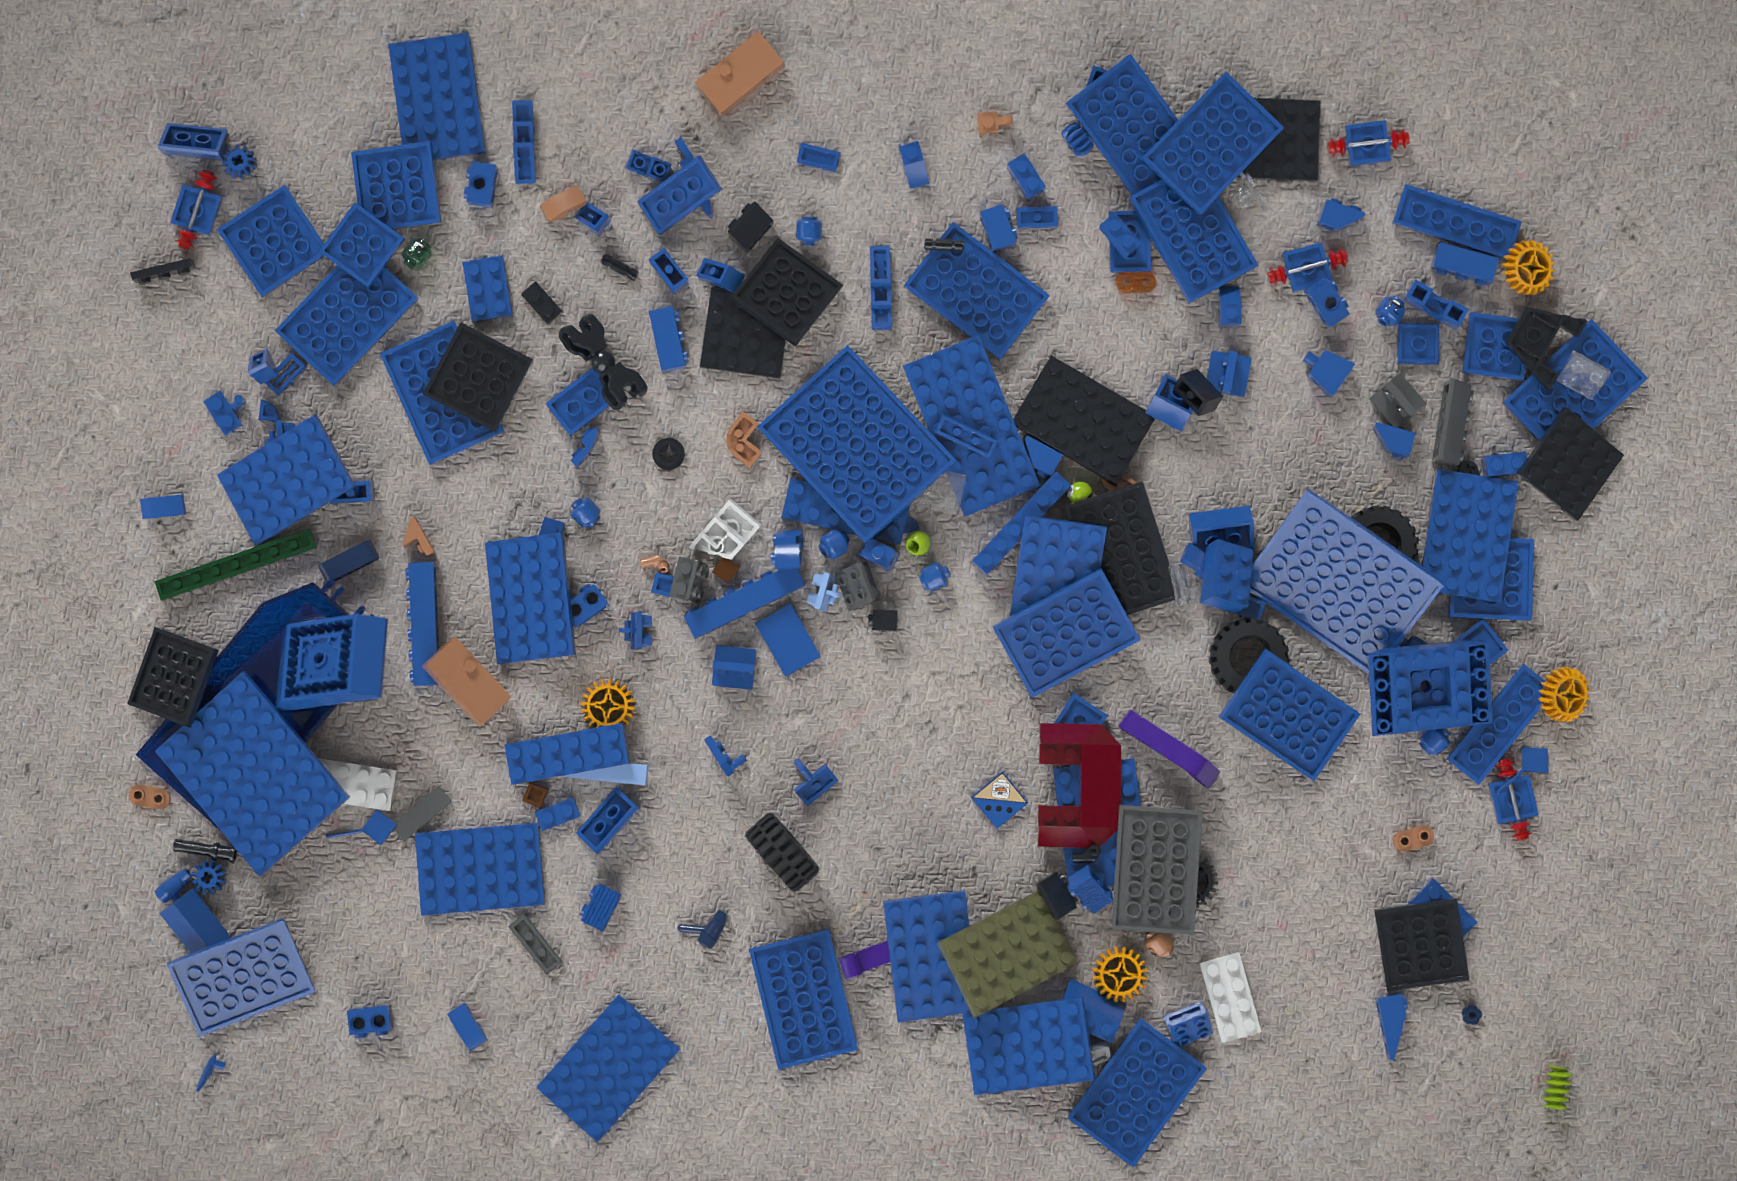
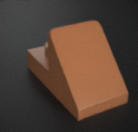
[402,517,436,557]

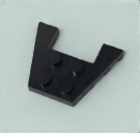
[1505,307,1588,390]

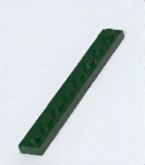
[154,528,317,601]

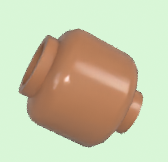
[1144,932,1174,958]

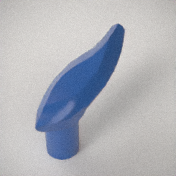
[196,1055,226,1092]

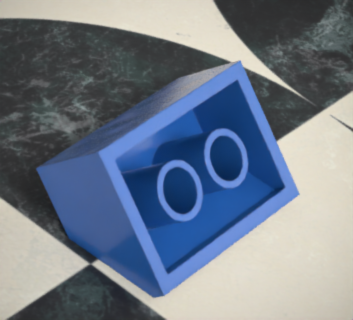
[1189,506,1255,552]
[1061,979,1127,1043]

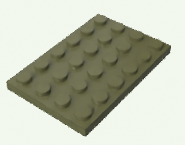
[937,890,1078,1018]

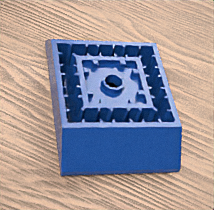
[276,614,388,712]
[1368,640,1492,736]

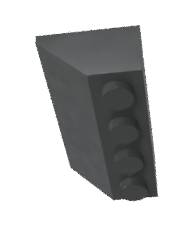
[1431,378,1474,467]

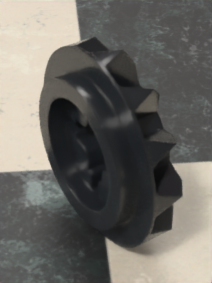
[652,438,685,470]

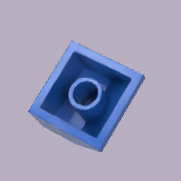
[1145,374,1193,432]

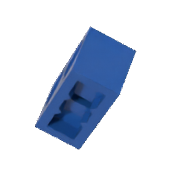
[570,584,610,628]
[347,1005,393,1038]

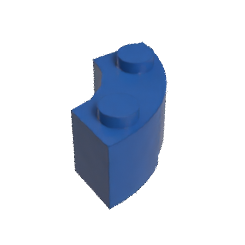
[771,530,804,570]

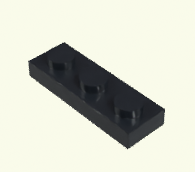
[130,258,195,285]

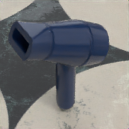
[677,910,729,949]

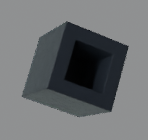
[868,610,898,632]

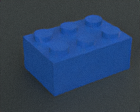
[1200,539,1253,613]

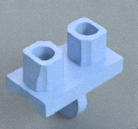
[807,572,843,612]

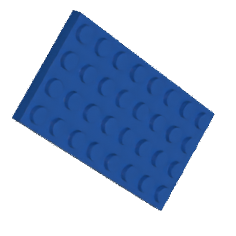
[903,334,1040,517]

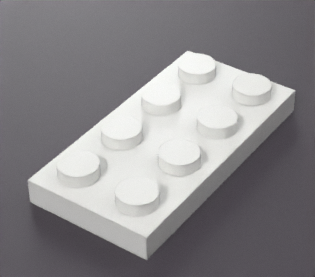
[318,758,397,811]
[1199,952,1261,1043]

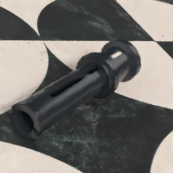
[173,839,238,864]

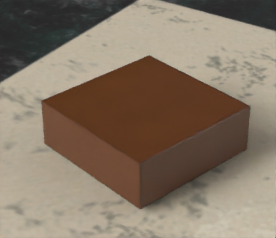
[712,557,740,584]
[522,782,549,808]

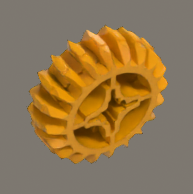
[1502,240,1556,295]
[1538,667,1591,722]
[580,678,636,728]
[1092,946,1148,1002]

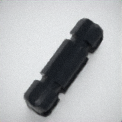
[924,238,964,252]
[601,254,639,281]

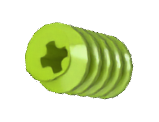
[1541,1065,1574,1110]

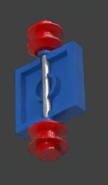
[1327,120,1410,166]
[170,169,223,250]
[1267,242,1348,293]
[1488,758,1539,841]

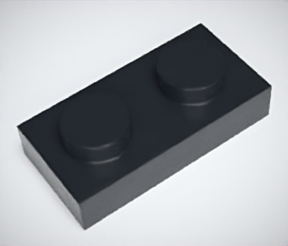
[521,281,563,325]

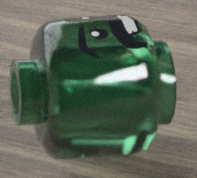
[402,238,432,269]

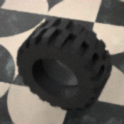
[1351,505,1419,561]
[1209,618,1290,693]
[745,813,820,892]

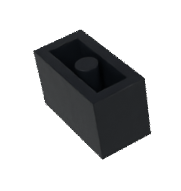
[1173,369,1223,416]

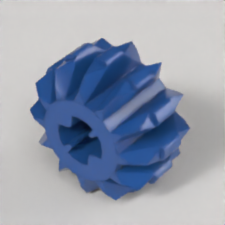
[1061,122,1093,158]
[222,144,257,180]
[191,860,227,895]

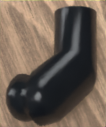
[1073,845,1101,863]

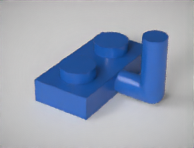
[203,391,246,436]
[704,735,747,777]
[794,759,839,807]

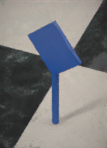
[1496,747,1549,794]
[326,809,397,846]

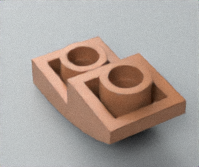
[540,185,587,223]

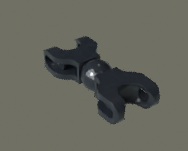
[559,314,648,410]

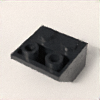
[728,201,774,254]

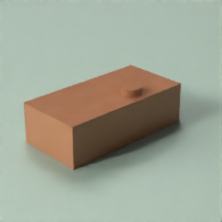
[695,31,784,118]
[422,637,511,726]

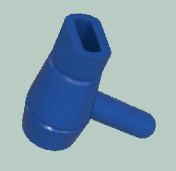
[155,868,192,903]

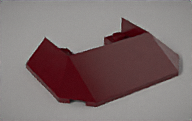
[1037,723,1122,848]

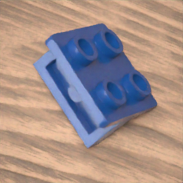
[1207,350,1251,397]
[712,645,756,690]
[1163,1002,1213,1047]

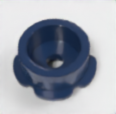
[1462,1005,1482,1025]

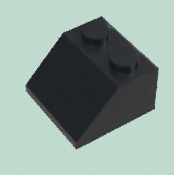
[1035,871,1078,920]

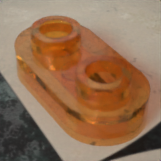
[1115,272,1156,294]

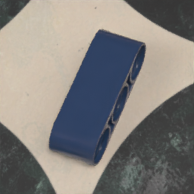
[318,540,380,585]

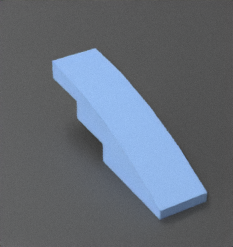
[562,763,649,786]

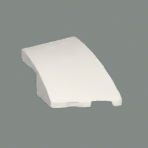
[689,499,761,560]

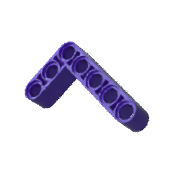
[1118,709,1220,789]
[839,941,890,979]

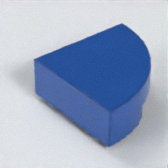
[258,399,280,422]
[903,516,920,534]

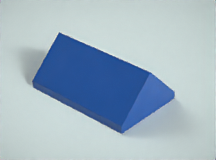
[158,123,228,161]
[576,787,640,854]
[159,888,231,953]

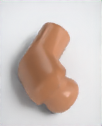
[640,555,670,574]

